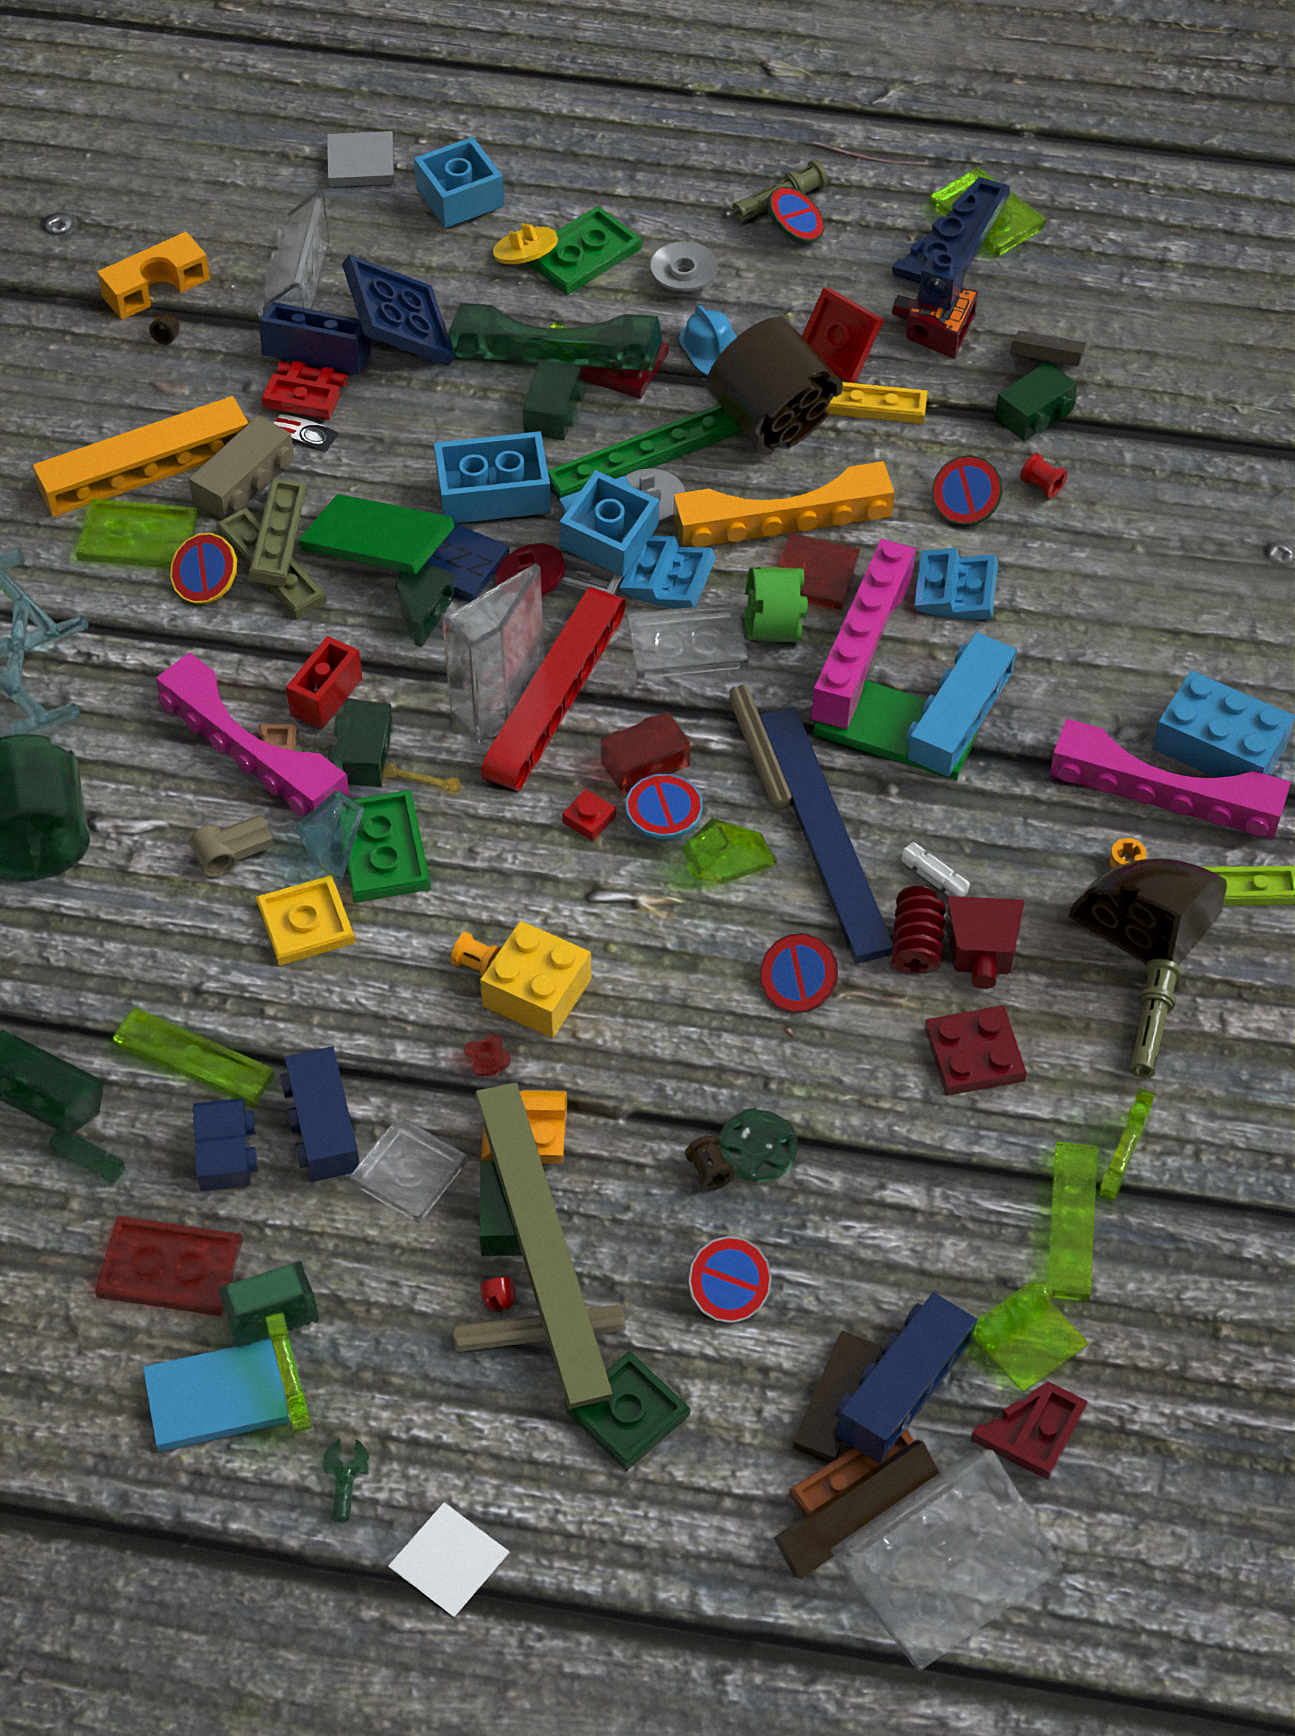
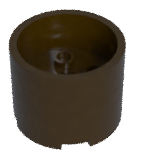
[706,317,843,455]

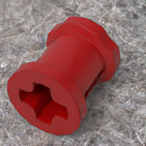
[1020,453,1068,498]

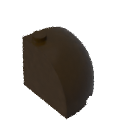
[1069,858,1227,971]

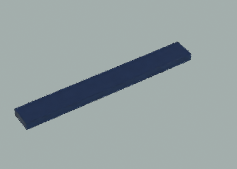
[760,706,893,964]

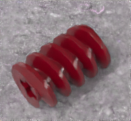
[890,886,946,974]

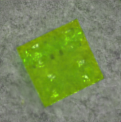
[973,1281,1089,1393]

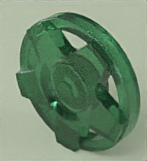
[719,1108,798,1182]

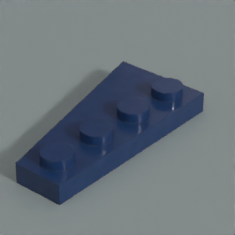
[892,177,1010,283]

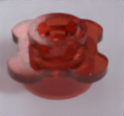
[464,1034,511,1076]

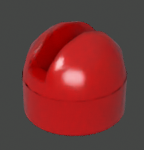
[480,1277,516,1313]

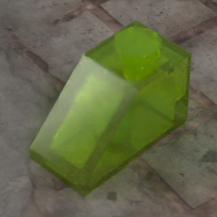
[681,818,777,884]

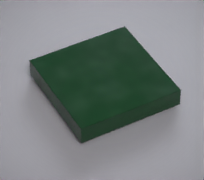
[566,1350,691,1472]

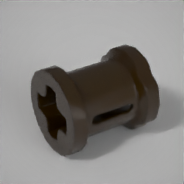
[684,1135,736,1191]

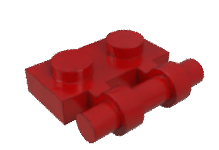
[262,361,348,420]

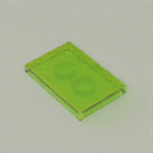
[929,167,1047,257]
[76,498,199,569]

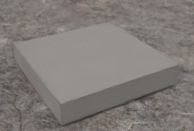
[327,131,394,187]

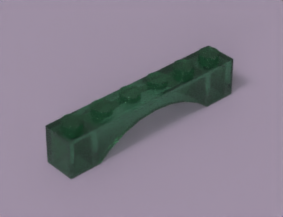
[449,303,663,371]

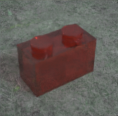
[601,711,690,795]

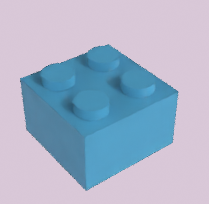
[414,137,504,228]
[559,470,660,577]

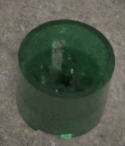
[0,734,90,882]

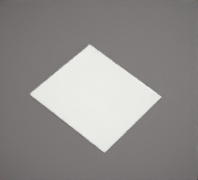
[388,1503,509,1617]

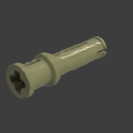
[732,159,828,223]
[1129,959,1182,1078]

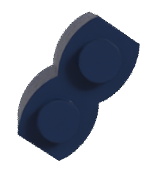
[193,1098,258,1191]

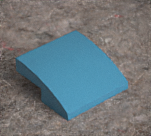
[619,536,716,611]
[914,548,998,620]

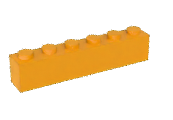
[33,396,249,517]

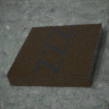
[1010,330,1086,367]

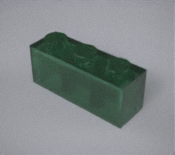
[0,1030,104,1136]

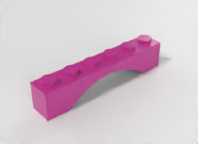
[811,539,916,729]
[156,652,350,824]
[1050,718,1291,840]

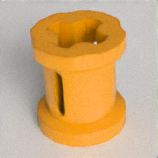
[450,932,502,977]

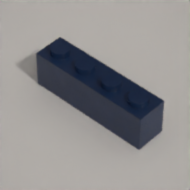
[835,1292,978,1464]

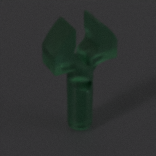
[323,1439,370,1524]

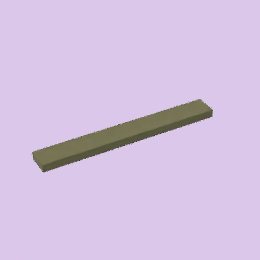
[475,1082,613,1410]

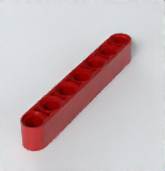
[481,587,626,791]

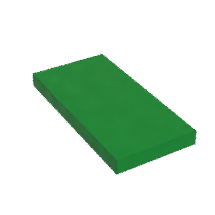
[298,494,455,574]
[814,680,982,781]

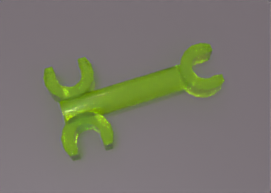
[1099,1087,1155,1200]
[266,1313,312,1433]

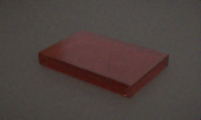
[95,1216,243,1316]

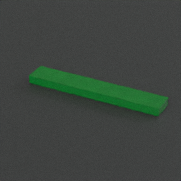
[548,405,743,500]

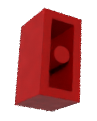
[286,636,363,730]

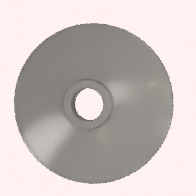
[650,241,718,292]

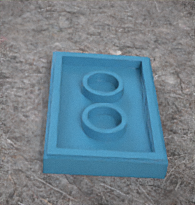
[143,1338,290,1452]

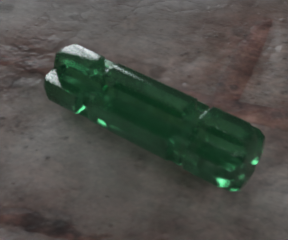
[49,1128,126,1182]

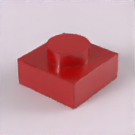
[562,789,616,841]

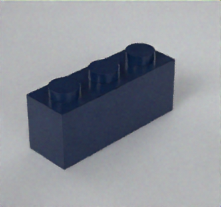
[259,302,371,375]
[280,1046,361,1182]

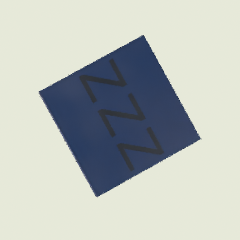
[410,523,510,602]

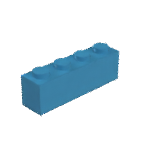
[905,632,1017,777]

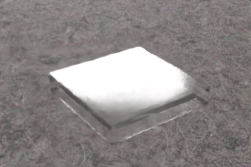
[350,1115,468,1223]

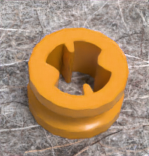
[1109,838,1146,869]

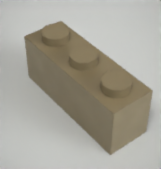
[189,415,294,520]

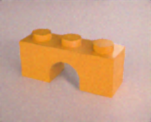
[97,232,210,320]

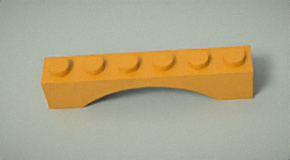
[673,461,895,547]

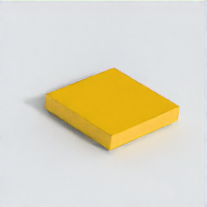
[256,875,355,966]

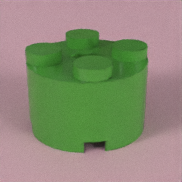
[744,567,808,642]

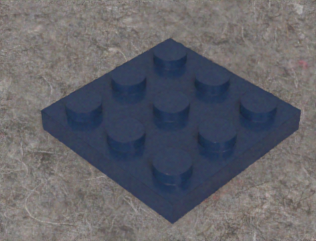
[342,254,456,366]

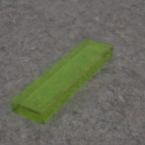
[113,1006,275,1107]
[1046,1141,1098,1301]

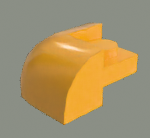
[480,1090,567,1164]

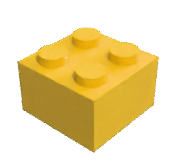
[480,920,592,1038]

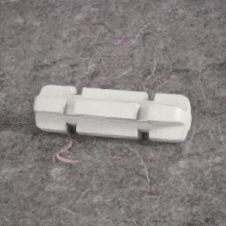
[901,842,970,897]

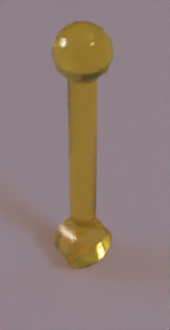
[383,764,461,794]

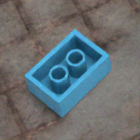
[434,431,551,523]
[1152,670,1295,778]

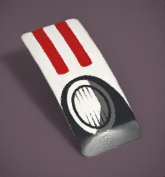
[274,414,338,452]

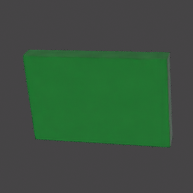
[526,206,643,295]
[335,789,431,903]

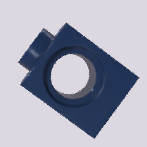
[918,249,966,311]

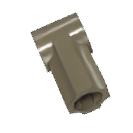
[189,815,274,878]

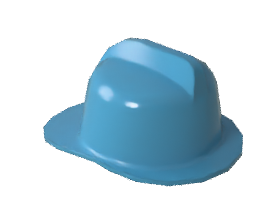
[679,305,737,375]

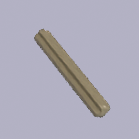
[729,684,792,810]
[453,1305,625,1352]

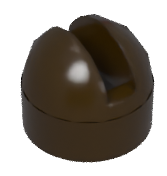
[149,314,180,345]

